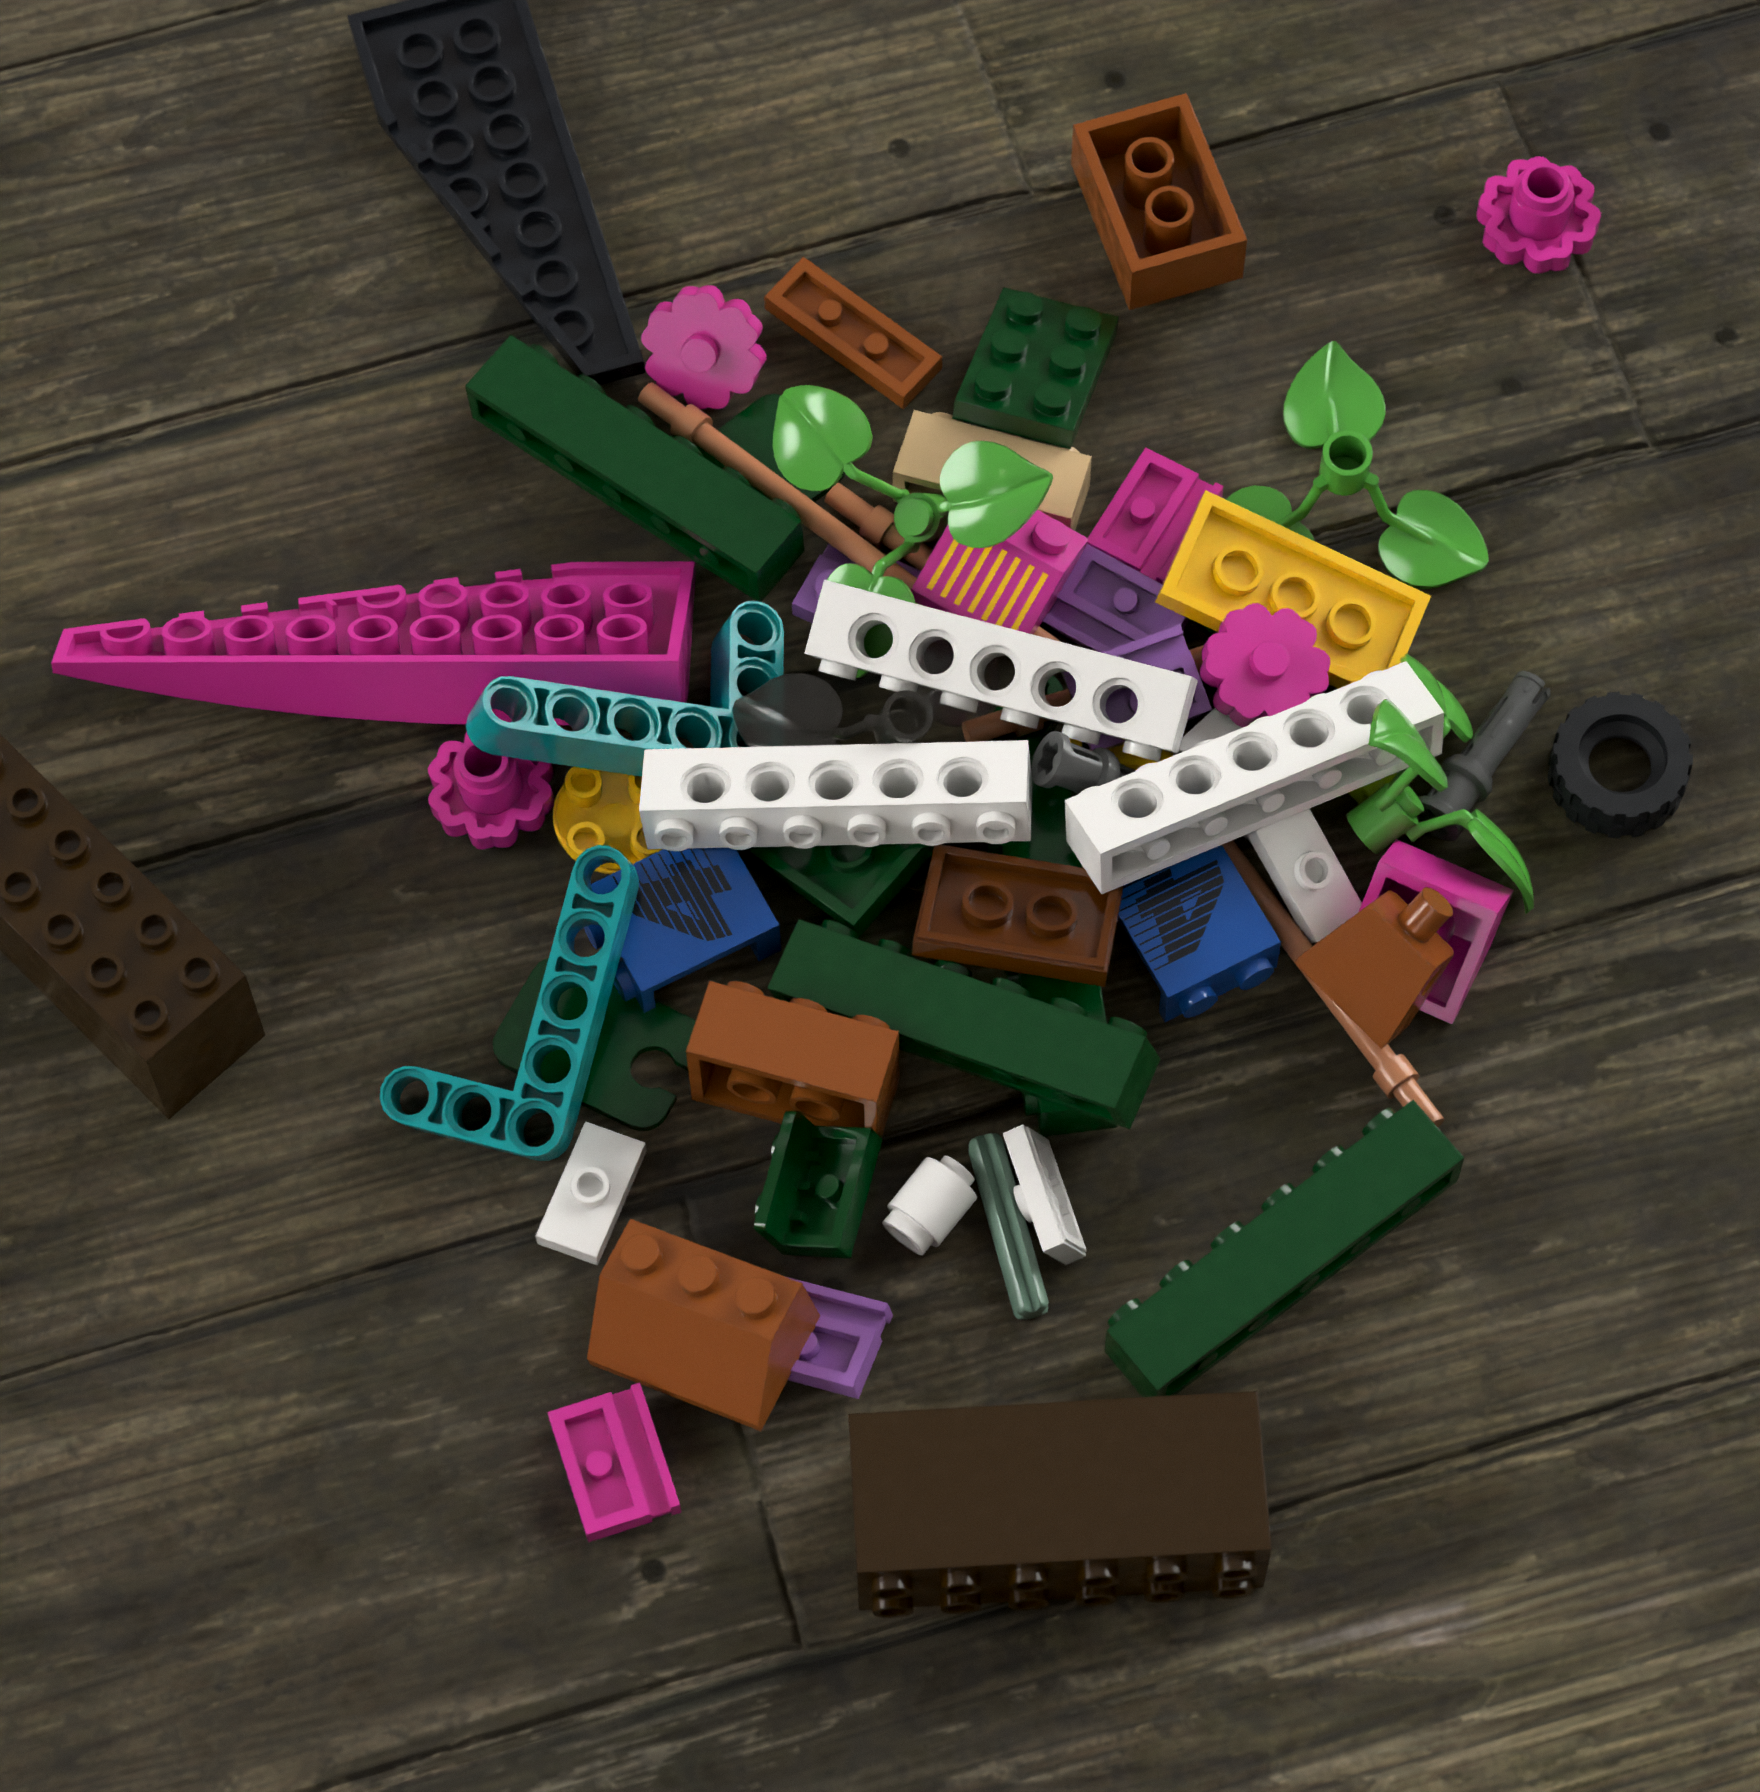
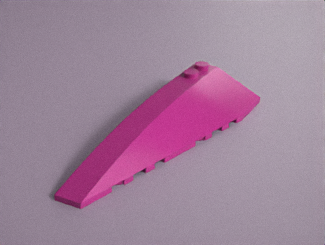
[51,561,696,725]

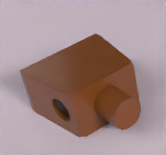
[1294,887,1454,1049]

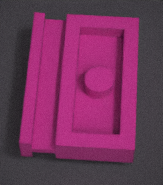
[1085,447,1224,584]
[547,1383,681,1543]

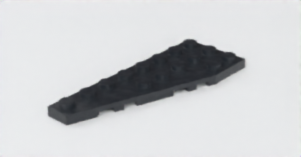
[347,0,645,385]

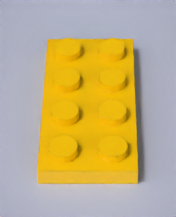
[1155,490,1431,689]

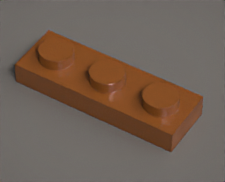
[764,257,942,410]

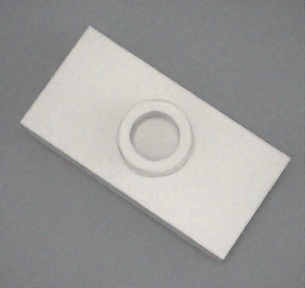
[1247,809,1362,943]
[536,1121,647,1266]
[1003,1125,1087,1265]

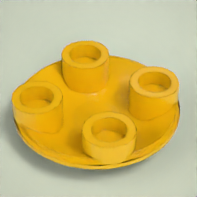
[553,767,663,874]

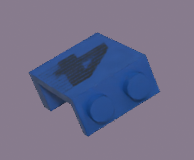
[1118,845,1281,1022]
[583,848,781,1013]

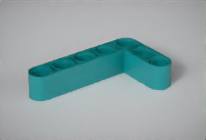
[466,601,784,777]
[380,845,639,1161]

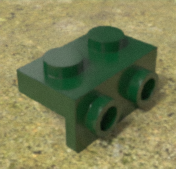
[754,1111,882,1259]

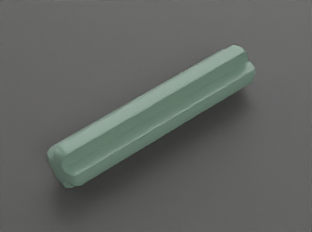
[968,1133,1049,1320]

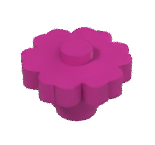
[1476,157,1601,274]
[641,285,766,409]
[1200,603,1330,727]
[428,731,555,849]

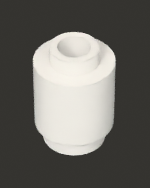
[882,1156,977,1255]

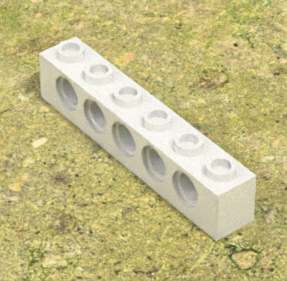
[804,580,1198,762]
[1065,661,1444,894]
[639,740,1033,851]

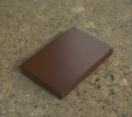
[912,845,1124,987]

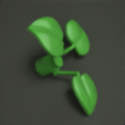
[1226,341,1489,589]
[773,385,1053,678]
[1346,654,1534,914]

